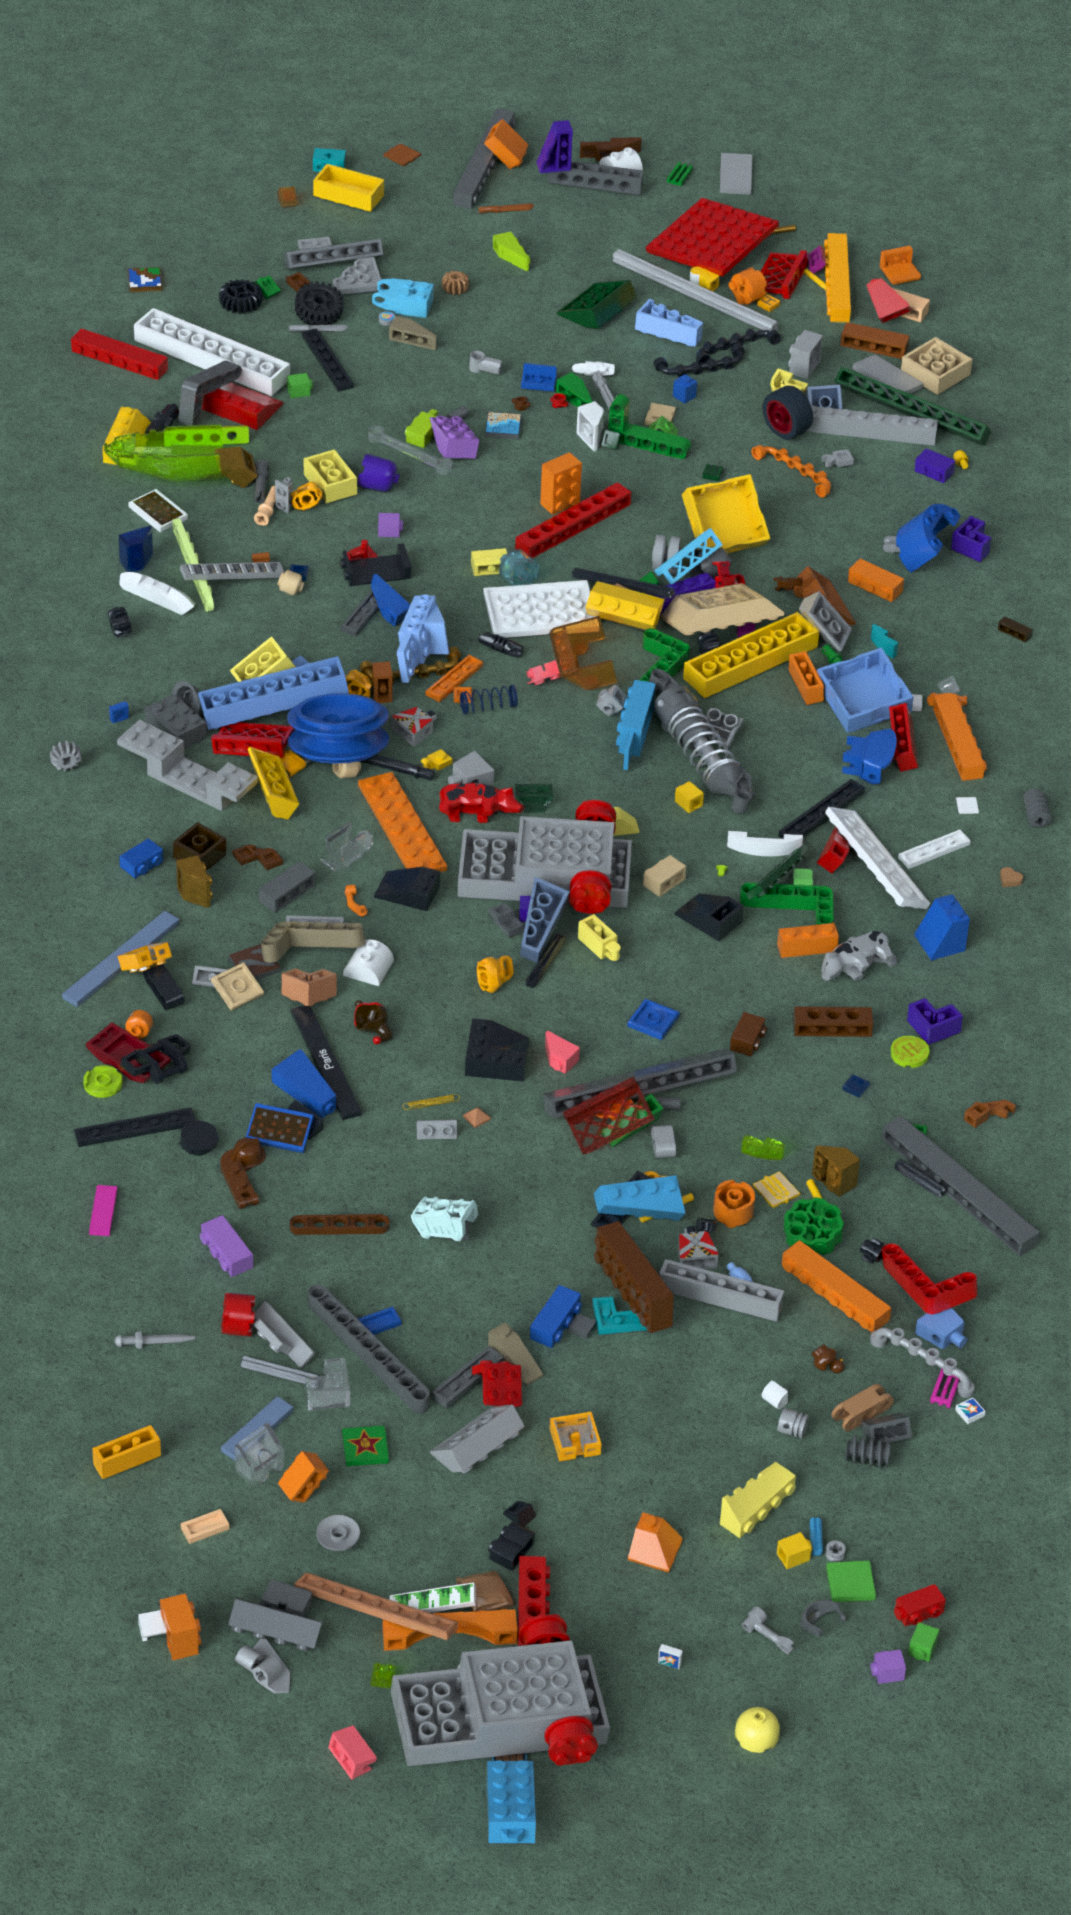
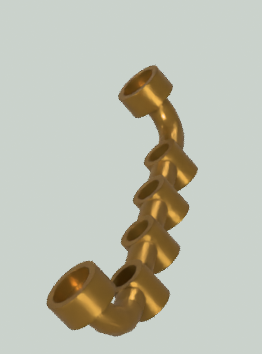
[359,647,461,683]

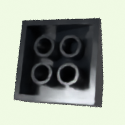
[465,1018,530,1082]

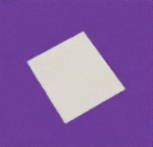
[956,797,979,814]

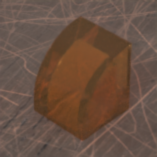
[277,186,298,207]

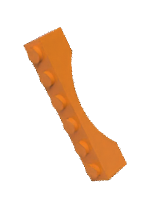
[382,1609,517,1651]

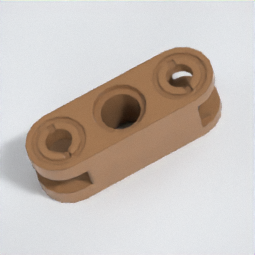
[831,1384,894,1432]

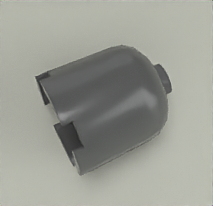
[688,546,732,580]

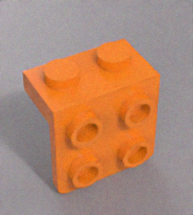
[879,246,921,285]

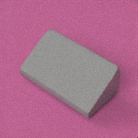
[192,965,227,987]

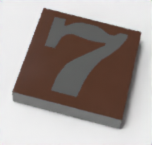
[229,944,280,980]

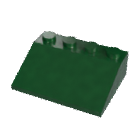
[556,280,637,329]

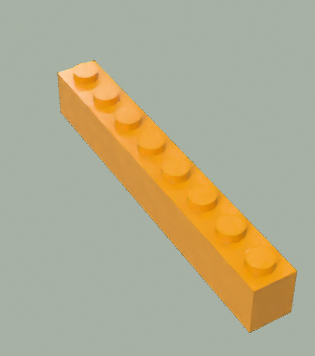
[824,233,851,322]

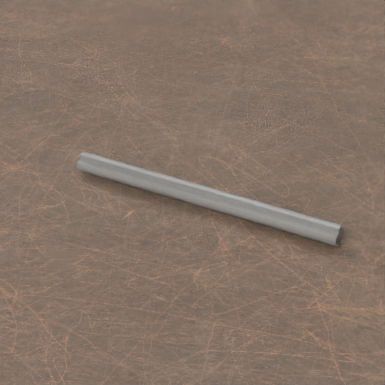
[612,249,779,331]

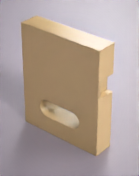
[645,403,676,425]

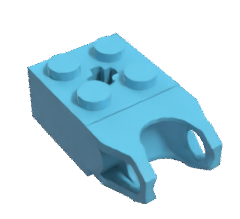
[372,278,434,318]

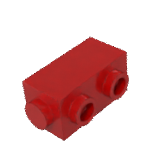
[894,1584,946,1627]

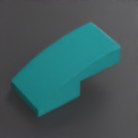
[871,624,898,659]

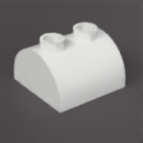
[599,147,643,170]
[343,939,394,986]

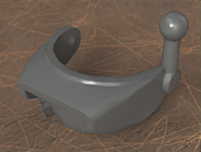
[799,1599,847,1636]

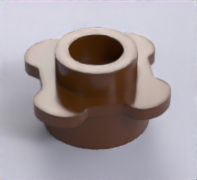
[512,396,531,411]

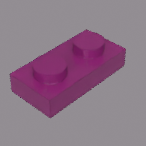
[808,245,826,274]

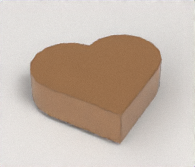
[1000,867,1023,887]

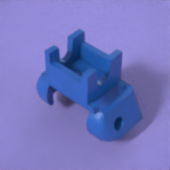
[842,729,897,785]

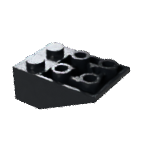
[675,893,744,941]

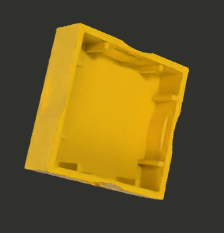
[682,474,770,553]

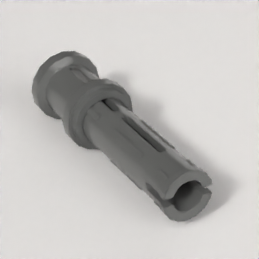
[254,460,269,503]

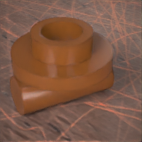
[252,552,270,563]

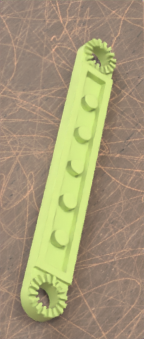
[172,518,214,612]

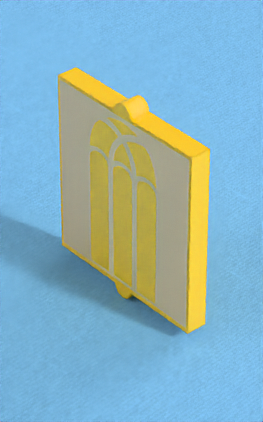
[753,1171,800,1208]

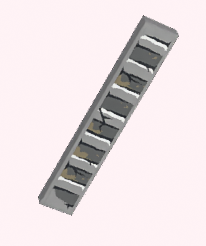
[180,562,285,580]

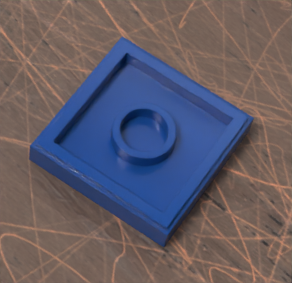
[627,998,680,1040]

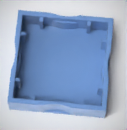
[817,648,914,733]

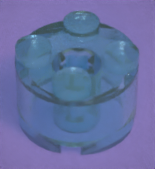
[499,549,540,586]

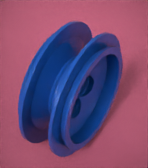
[288,693,389,763]

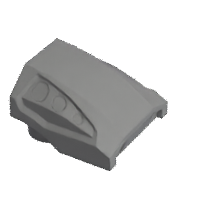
[706,708,744,748]

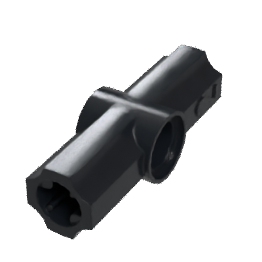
[145,403,179,441]

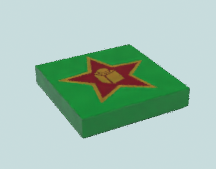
[342,1425,389,1466]

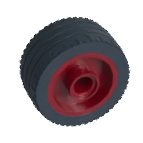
[762,385,813,440]

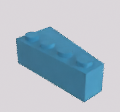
[594,1175,686,1221]

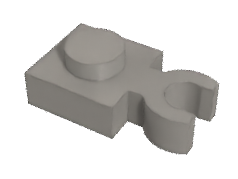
[822,449,854,468]

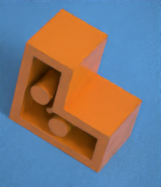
[160,1593,201,1660]

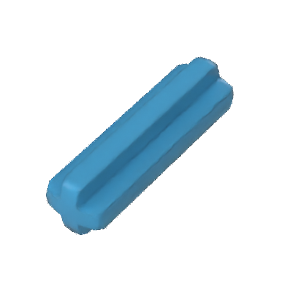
[810,1517,823,1556]

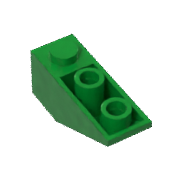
[601,1094,664,1147]

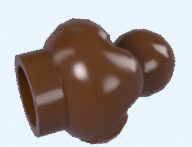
[811,1344,844,1373]

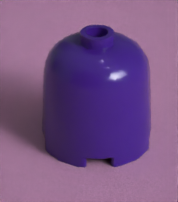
[358,454,400,492]

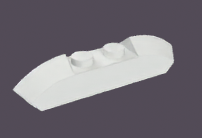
[120,572,195,615]

